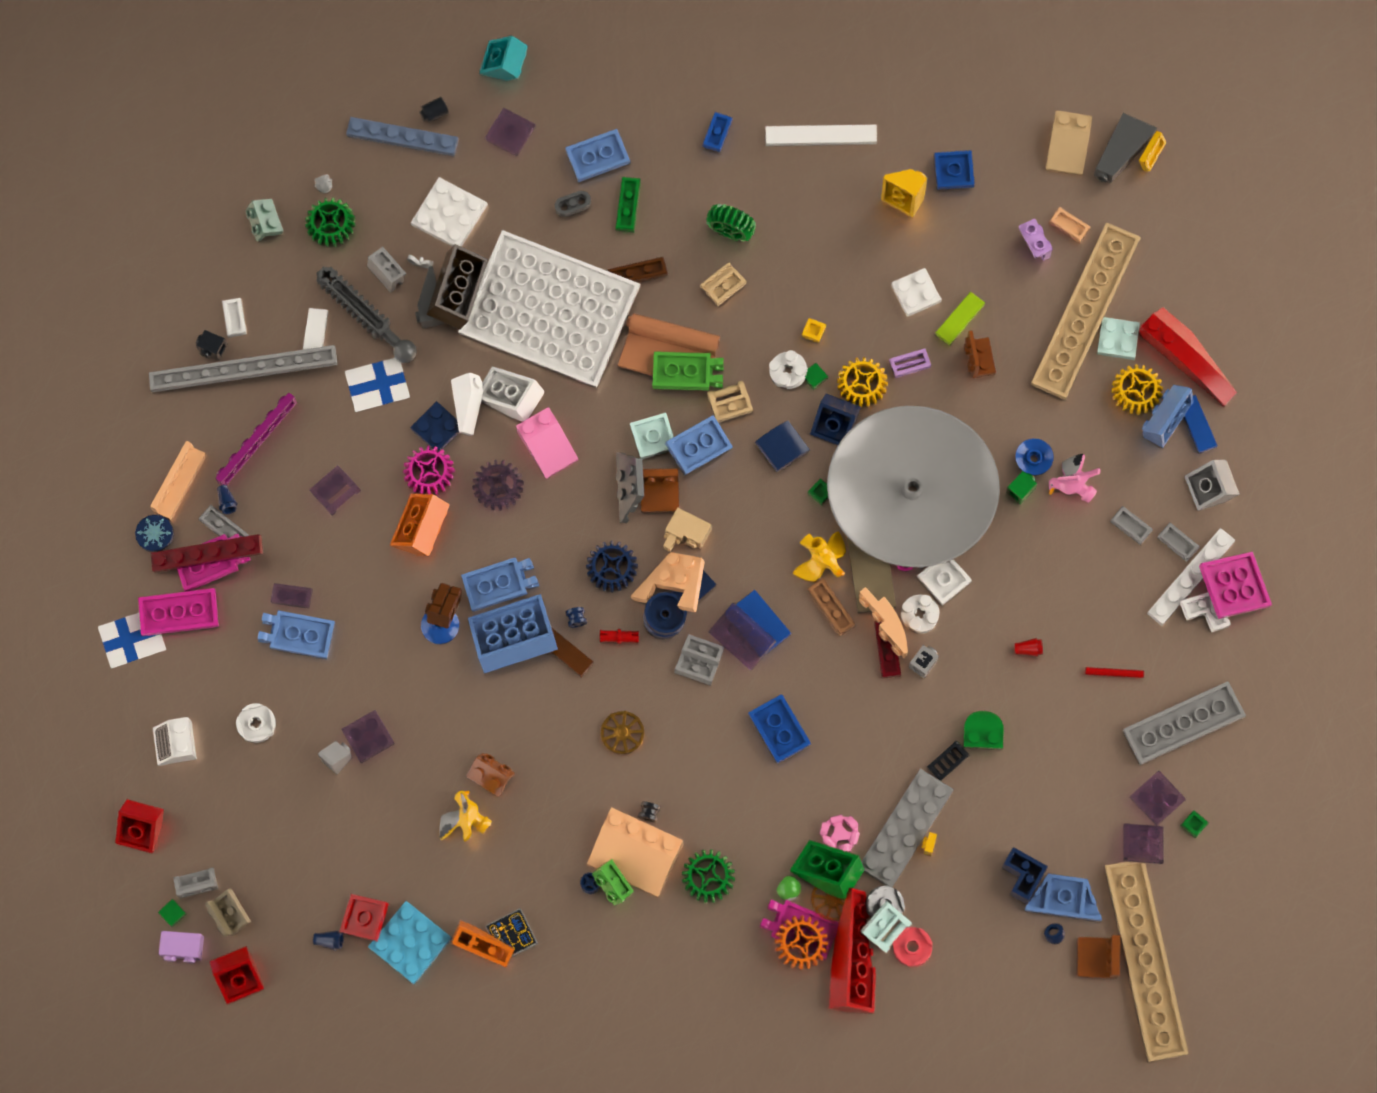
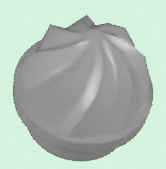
[314,174,332,193]

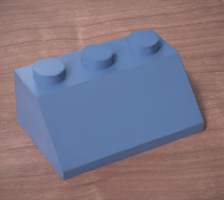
[1142,385,1193,448]

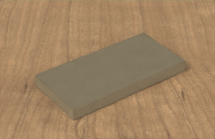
[847,538,896,613]

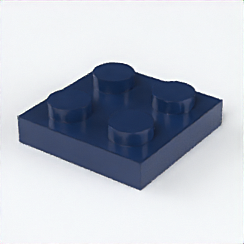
[410,401,459,452]

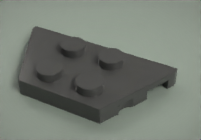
[616,452,644,523]

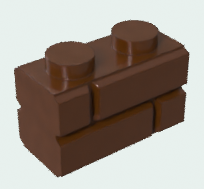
[425,583,462,628]

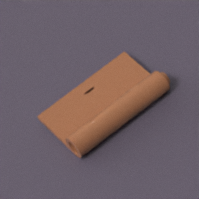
[618,313,720,376]

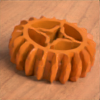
[774,915,828,970]

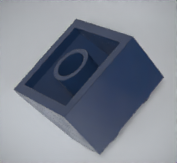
[810,393,861,445]

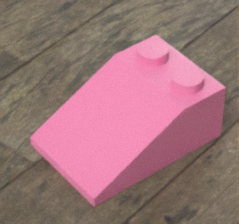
[516,407,579,479]

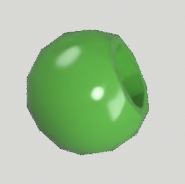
[776,876,801,901]

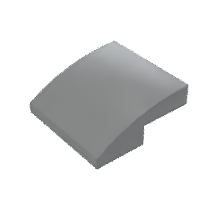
[674,634,724,686]

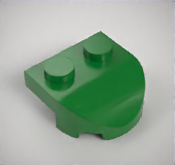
[963,711,1004,750]

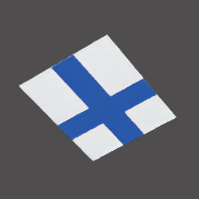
[345,358,410,412]
[98,613,166,669]

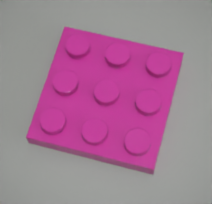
[1199,552,1272,619]

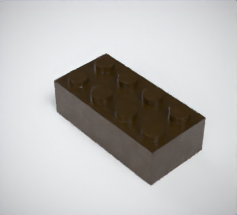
[426,244,488,330]

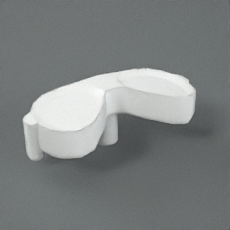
[407,255,434,268]

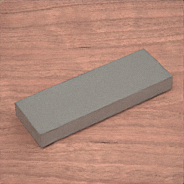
[198,505,250,538]

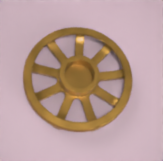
[601,711,644,754]

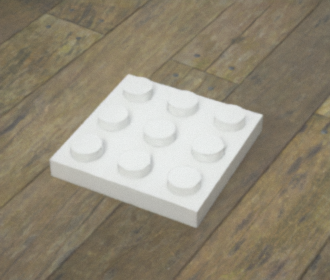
[411,177,487,247]

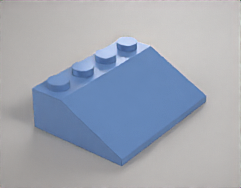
[468,594,558,674]

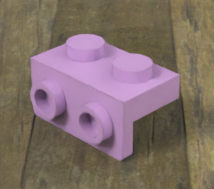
[1019,219,1053,261]

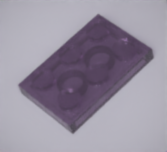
[708,603,777,670]

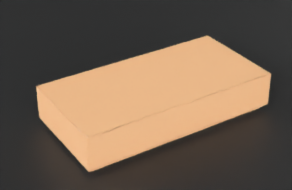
[1049,207,1091,243]

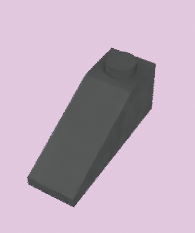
[415,266,445,329]

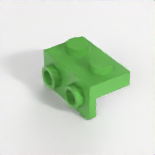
[592,859,634,906]

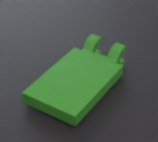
[652,352,724,390]

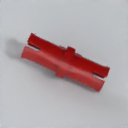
[600,629,639,644]

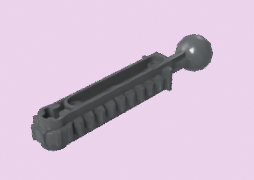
[316,267,417,363]

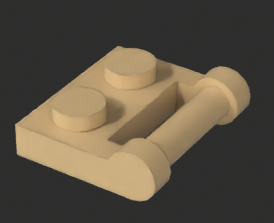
[707,381,753,423]

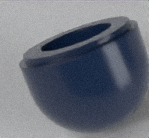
[1044,923,1065,944]

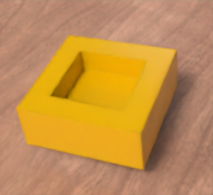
[802,318,826,343]
[921,832,937,856]

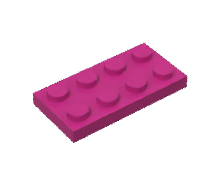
[138,588,219,636]

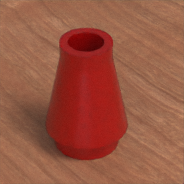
[1015,638,1043,657]

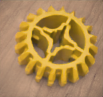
[837,357,888,407]
[1111,364,1163,415]

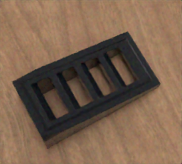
[927,741,970,781]

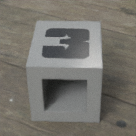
[909,645,939,679]

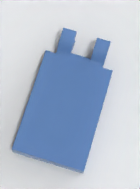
[461,557,539,612]
[257,610,335,659]

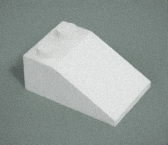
[481,366,545,422]

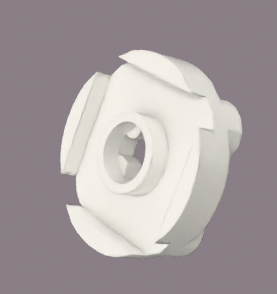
[769,350,808,389]
[900,595,939,634]
[236,703,276,743]

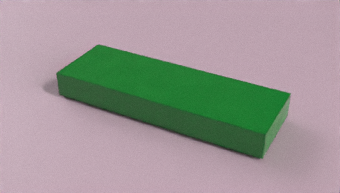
[615,177,641,233]

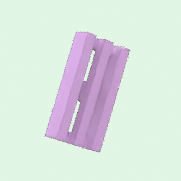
[889,348,931,378]

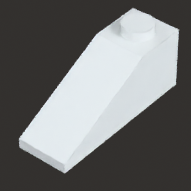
[451,373,483,436]

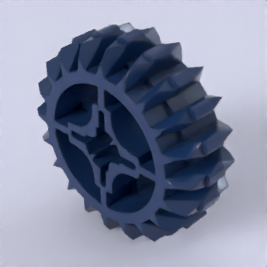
[586,540,638,593]

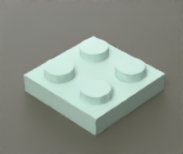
[1097,317,1140,360]
[630,413,674,460]

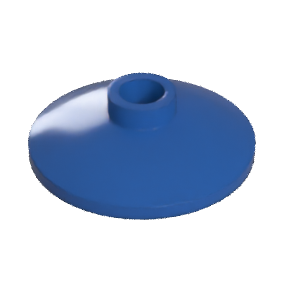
[1015,439,1054,476]
[421,614,459,644]

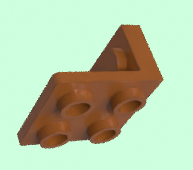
[964,330,996,378]
[641,468,679,513]
[1077,935,1120,979]

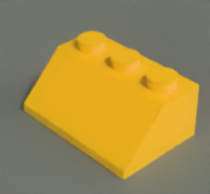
[881,169,927,217]

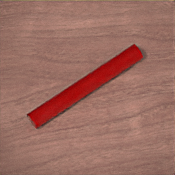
[1085,667,1144,678]

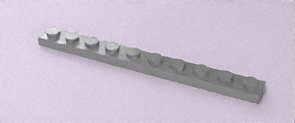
[149,345,338,392]

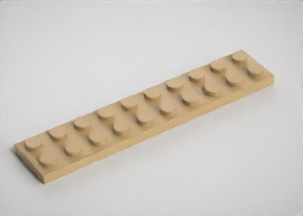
[1031,222,1141,400]
[1105,858,1188,1062]

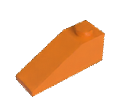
[452,920,514,967]

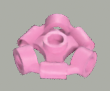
[820,815,860,852]

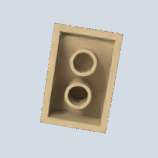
[1046,110,1093,176]

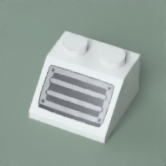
[153,717,197,766]

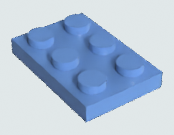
[565,129,630,182]
[665,415,733,476]

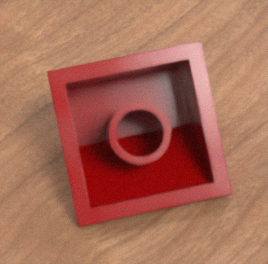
[115,799,164,853]
[210,946,264,1004]

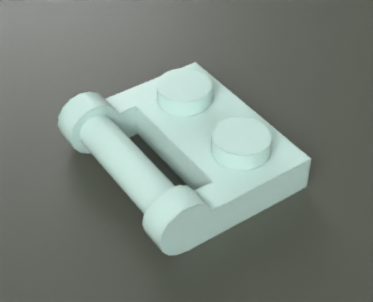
[860,901,912,953]

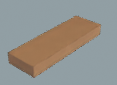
[807,578,856,636]

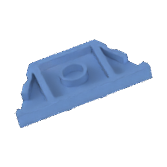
[1025,874,1102,922]

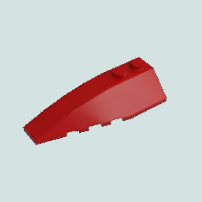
[1138,307,1237,407]
[829,888,876,1013]

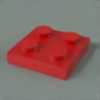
[339,894,389,942]

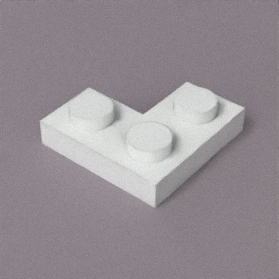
[1180,592,1231,632]

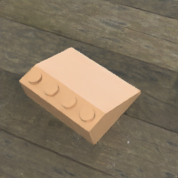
[587,807,683,897]

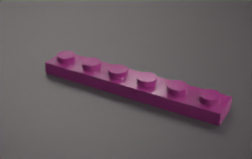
[216,392,297,485]

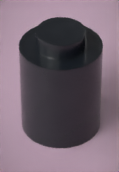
[419,97,449,123]

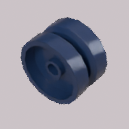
[643,592,687,639]

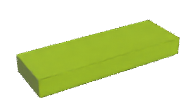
[935,292,985,346]

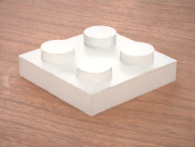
[891,268,941,317]
[917,559,972,606]

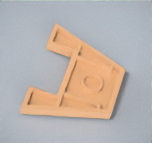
[630,552,704,613]

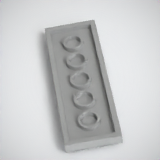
[1123,681,1246,765]
[861,769,954,887]

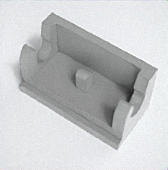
[367,247,406,293]
[173,867,218,899]

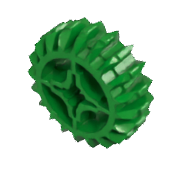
[305,197,355,247]
[706,204,756,242]
[682,849,735,903]

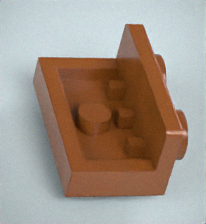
[466,753,515,797]

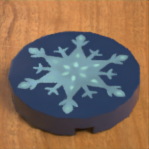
[135,514,174,552]

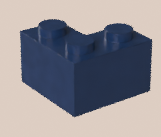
[1002,847,1048,904]

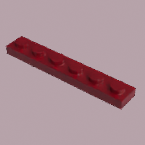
[151,534,263,573]

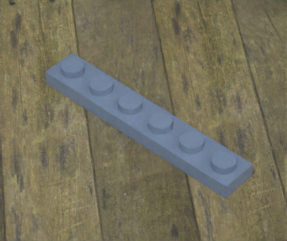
[346,117,458,156]

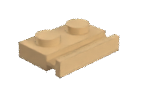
[700,262,746,306]

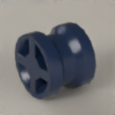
[566,607,587,628]
[580,872,600,894]

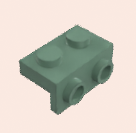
[246,199,283,241]

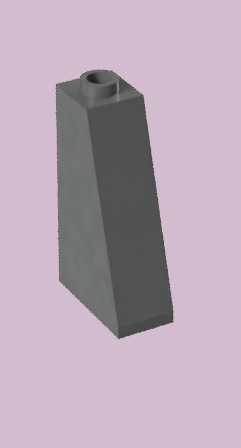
[1094,113,1157,183]

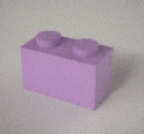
[159,931,204,963]

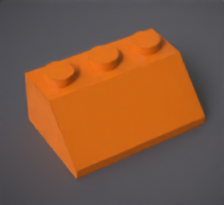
[390,494,450,556]

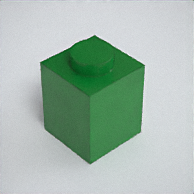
[1006,471,1037,505]

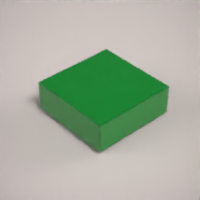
[805,363,828,390]
[808,478,828,506]
[1180,810,1209,838]
[158,899,186,927]

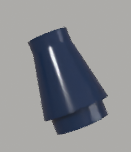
[217,485,237,514]
[313,931,344,951]

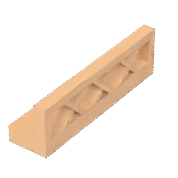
[150,441,207,521]

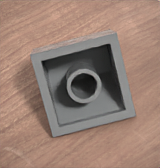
[1184,460,1240,511]

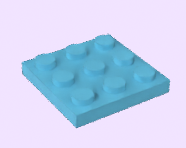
[368,901,452,984]

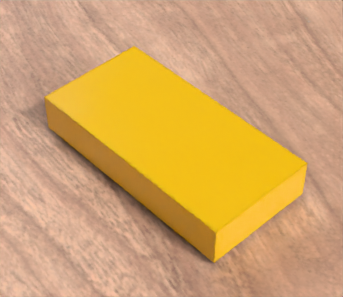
[1139,131,1166,172]

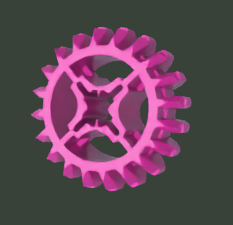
[403,446,455,495]

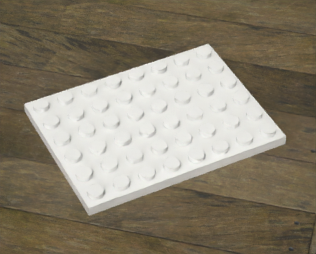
[458,230,640,388]

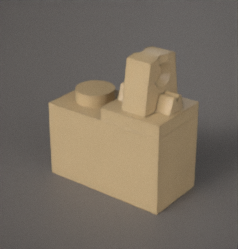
[663,507,712,552]

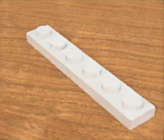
[1147,528,1235,626]

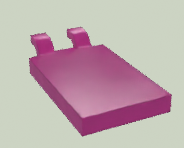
[177,534,251,592]
[759,899,839,960]

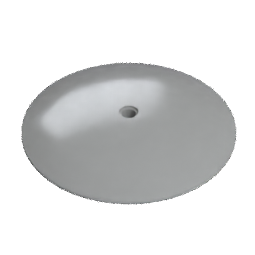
[827,406,1000,567]

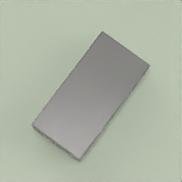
[1110,506,1153,545]
[1157,523,1200,562]

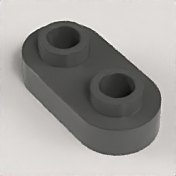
[555,191,591,217]

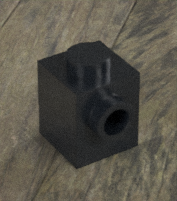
[196,330,228,361]

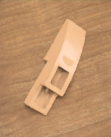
[859,587,908,658]

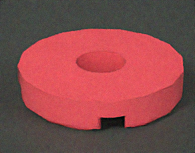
[893,927,932,967]

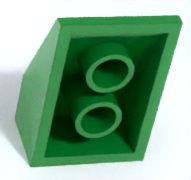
[790,840,865,900]

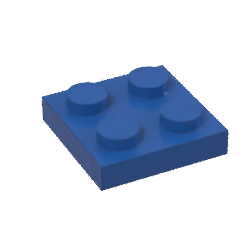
[934,150,975,190]

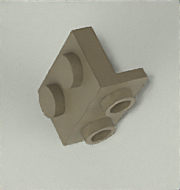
[205,889,251,936]

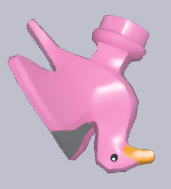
[1048,453,1101,503]

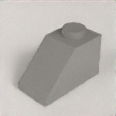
[318,741,353,774]

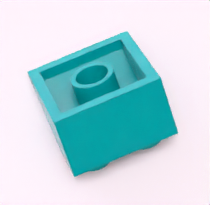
[479,36,528,81]

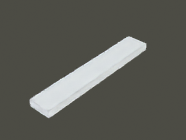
[766,125,877,146]

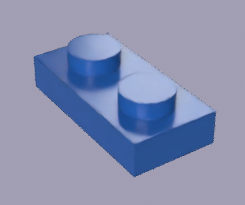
[703,112,732,152]

